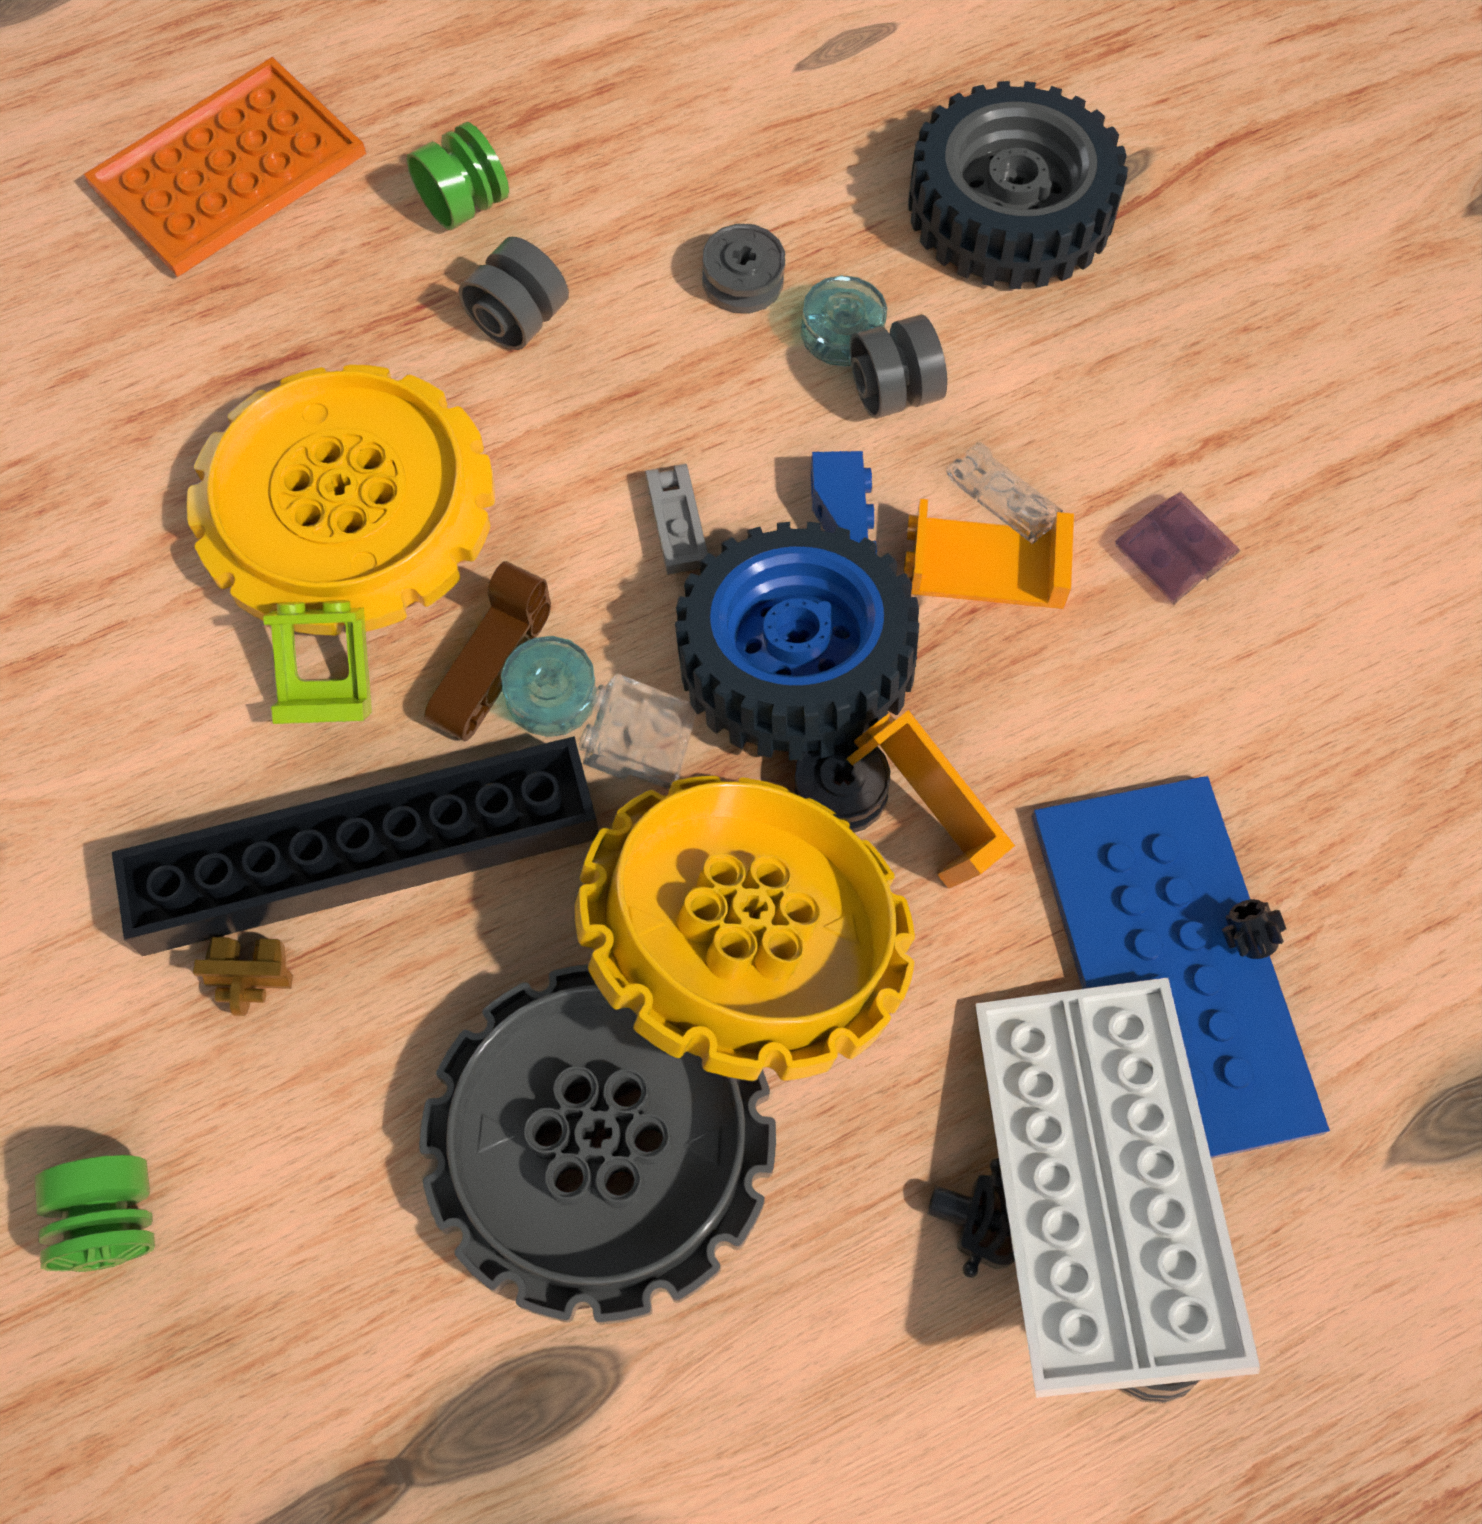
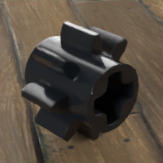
[1222,899,1286,959]

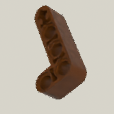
[424,561,551,742]

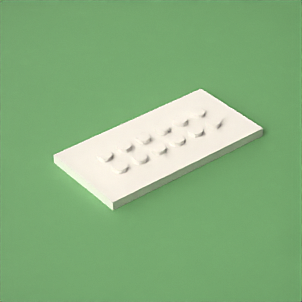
[975,978,1260,1398]

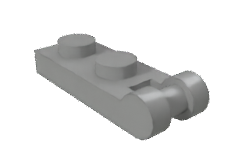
[645,464,708,575]

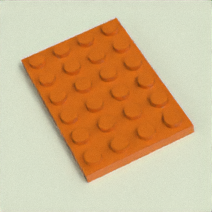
[84,57,366,277]

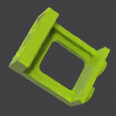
[263,600,372,724]

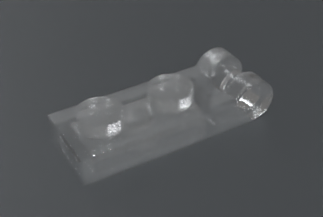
[946,442,1063,544]

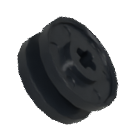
[795,743,891,833]

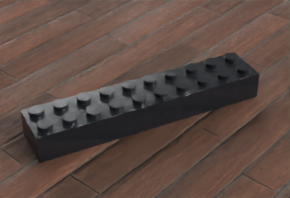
[112,736,599,957]

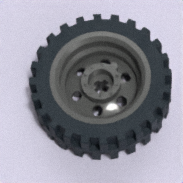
[908,81,1128,289]

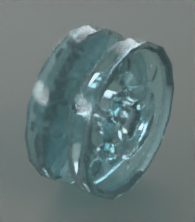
[801,275,888,366]
[501,636,597,737]

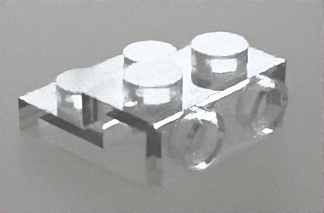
[579,673,696,790]

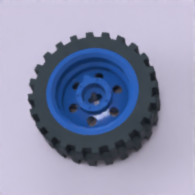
[675,522,920,760]

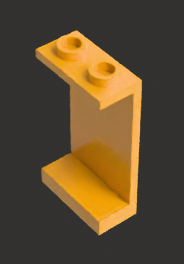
[903,499,1074,609]
[847,710,1015,889]

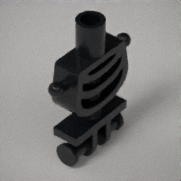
[927,1158,1015,1278]

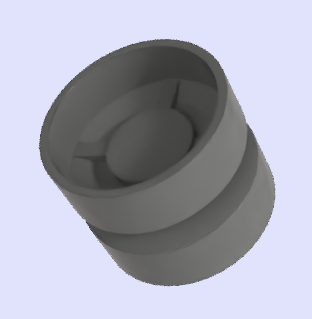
[459,237,569,350]
[849,314,948,419]

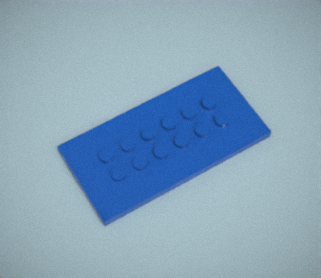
[1031,776,1330,1159]

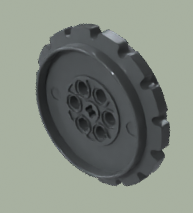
[419,964,776,1325]

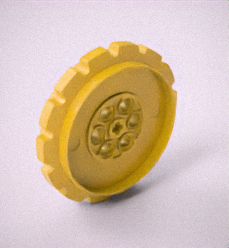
[187,364,495,635]
[575,776,915,1081]

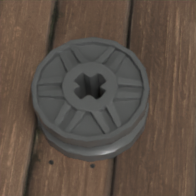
[702,224,785,313]

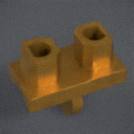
[193,937,293,1016]

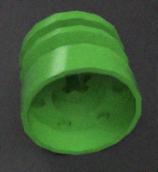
[406,122,509,230]
[34,1155,155,1272]

